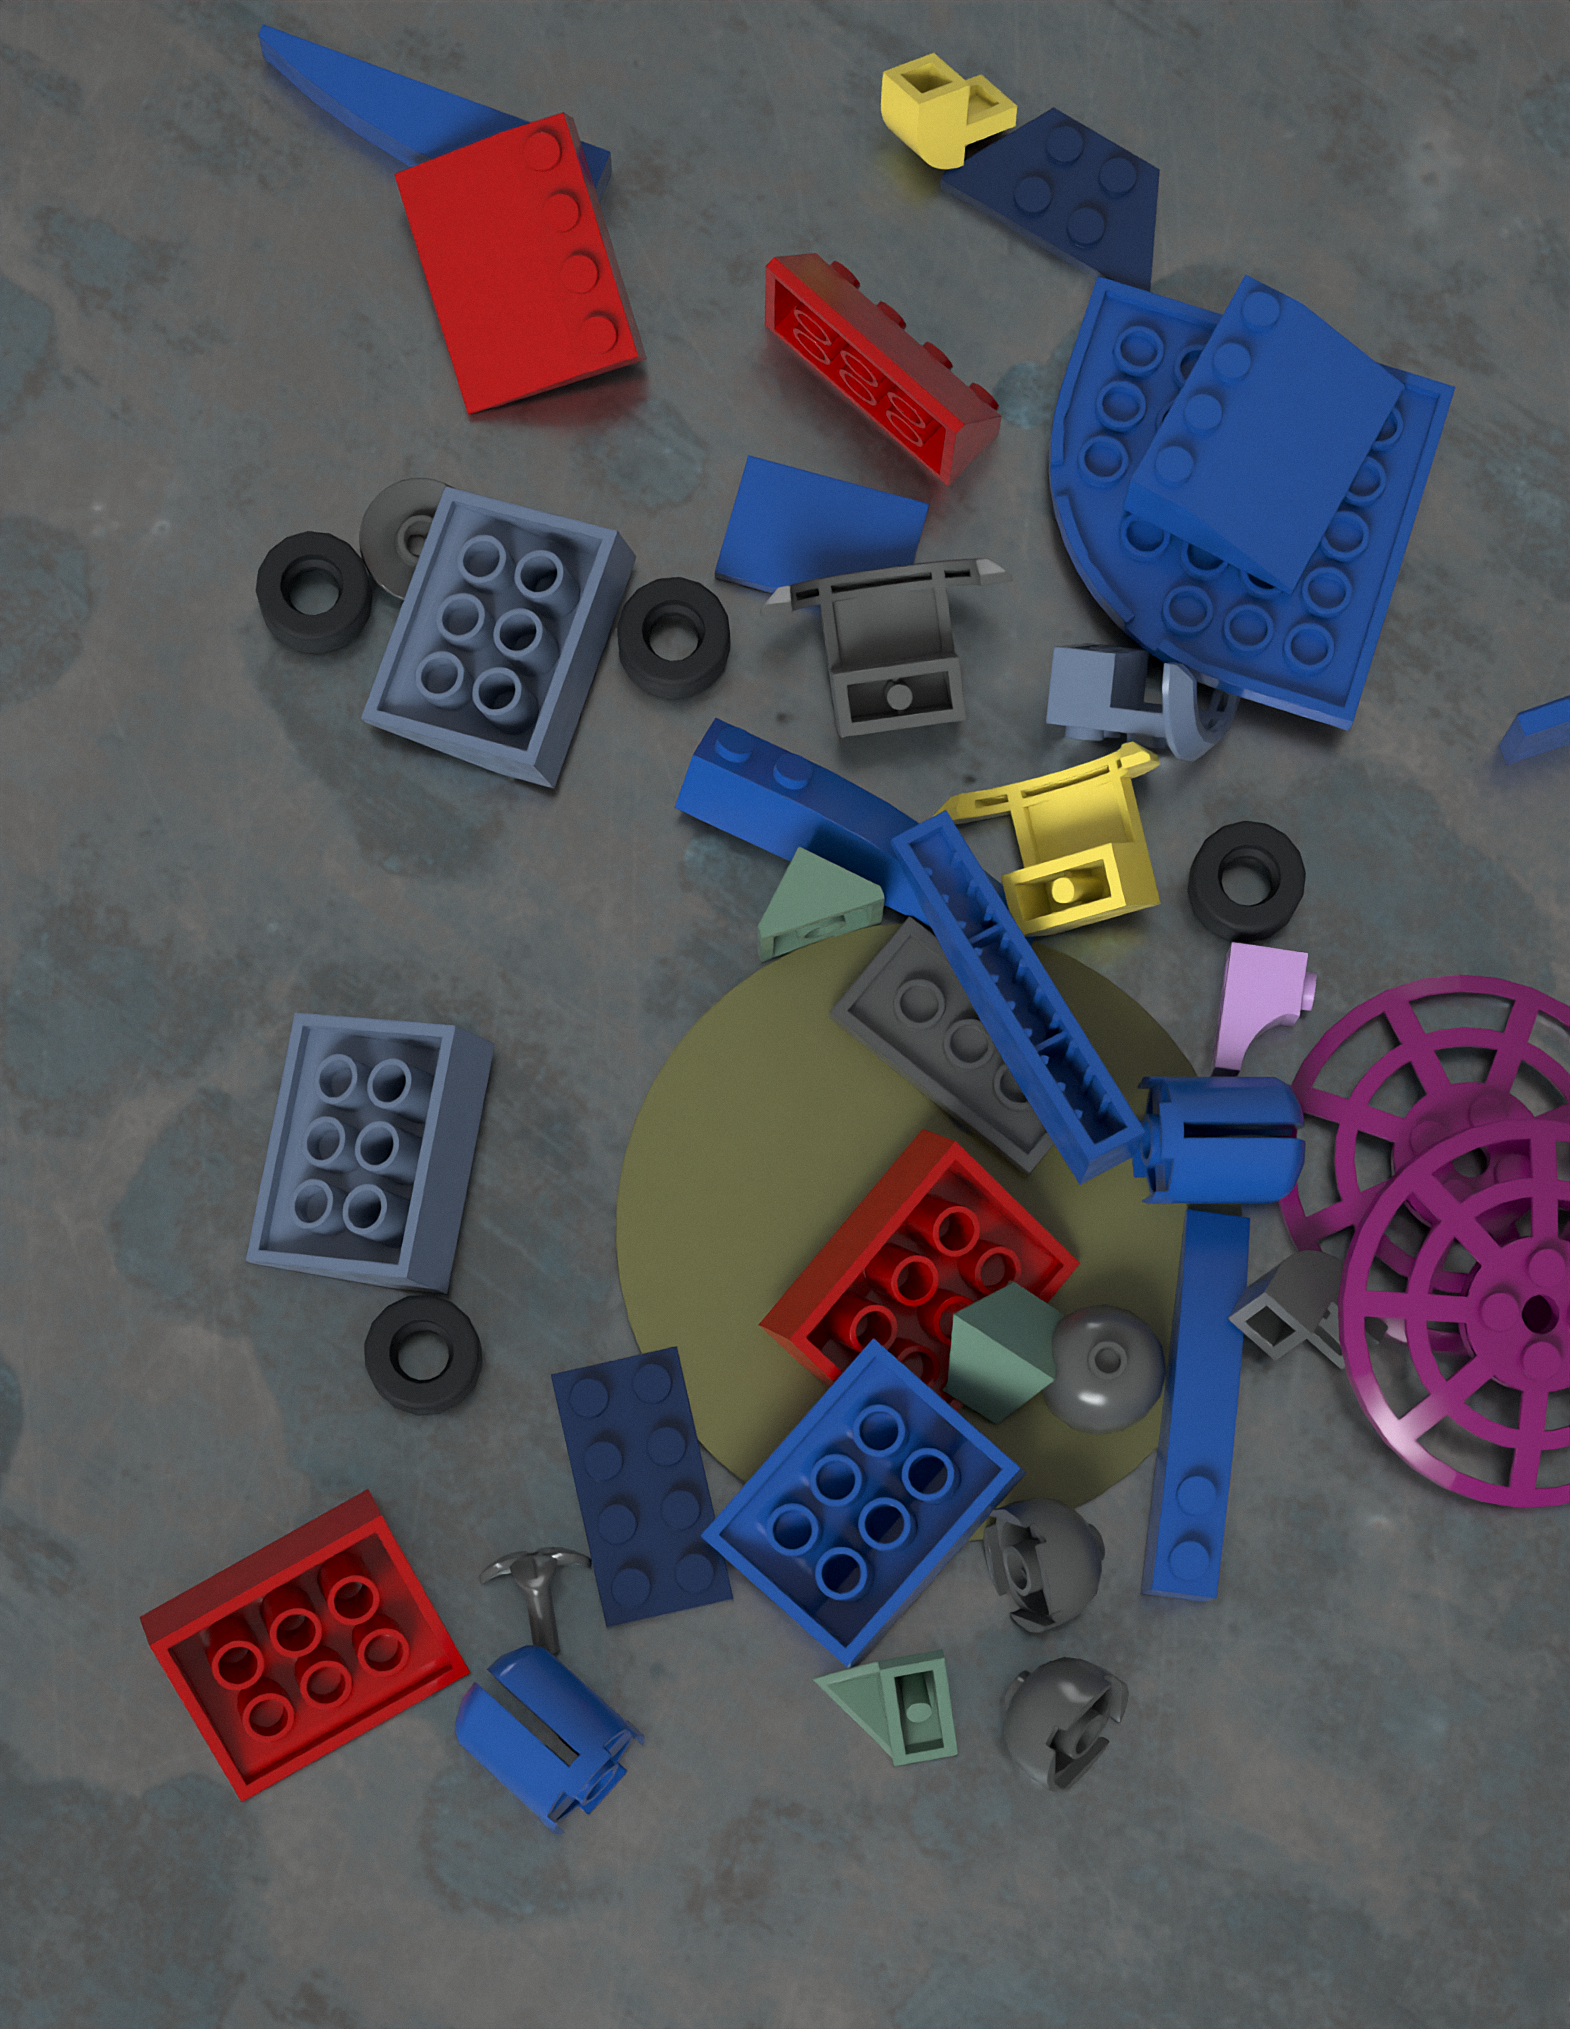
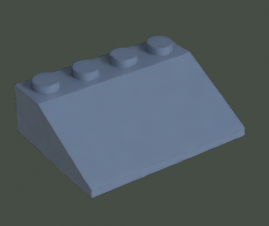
[361,486,637,788]
[245,1012,495,1294]

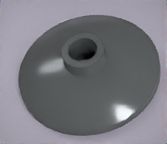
[359,478,454,600]

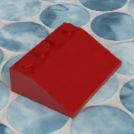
[394,112,647,415]
[765,253,1002,487]
[758,1129,1080,1412]
[139,1489,470,1802]

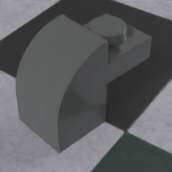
[1228,1250,1389,1369]

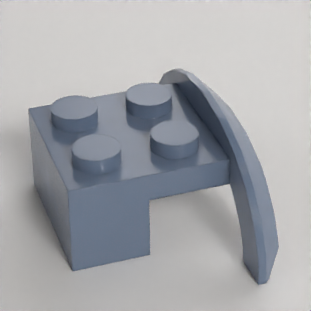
[1046,643,1241,762]

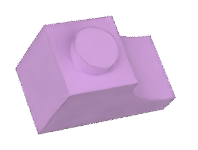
[1210,942,1317,1077]

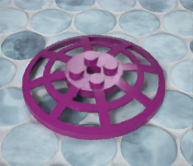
[1276,974,1570,1356]
[1338,1119,1570,1508]

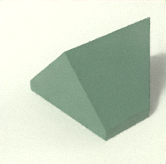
[942,1280,1064,1425]
[812,1649,958,1767]

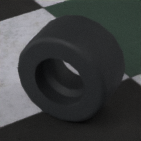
[256,531,373,654]
[617,577,730,699]
[1188,821,1306,943]
[364,1295,482,1415]

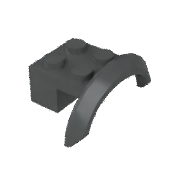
[760,558,1013,737]

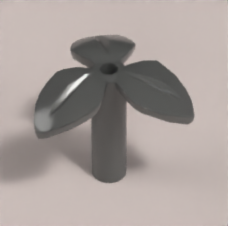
[479,1547,591,1654]

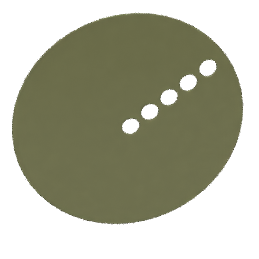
[615,922,1242,1541]

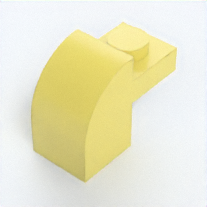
[881,53,1017,169]

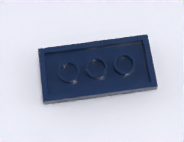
[551,1346,734,1629]

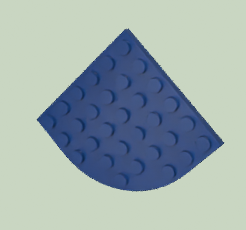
[1049,276,1455,731]

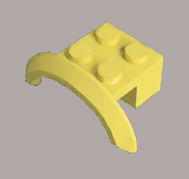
[933,741,1161,937]

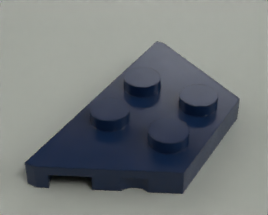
[940,107,1160,292]

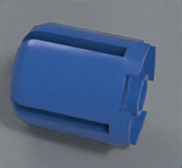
[1132,1076,1306,1204]
[455,1645,645,1835]

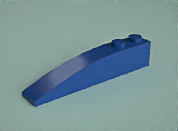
[258,24,612,203]
[674,717,1036,946]
[890,810,1146,1185]
[1141,1209,1250,1602]

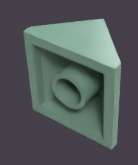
[757,847,885,963]

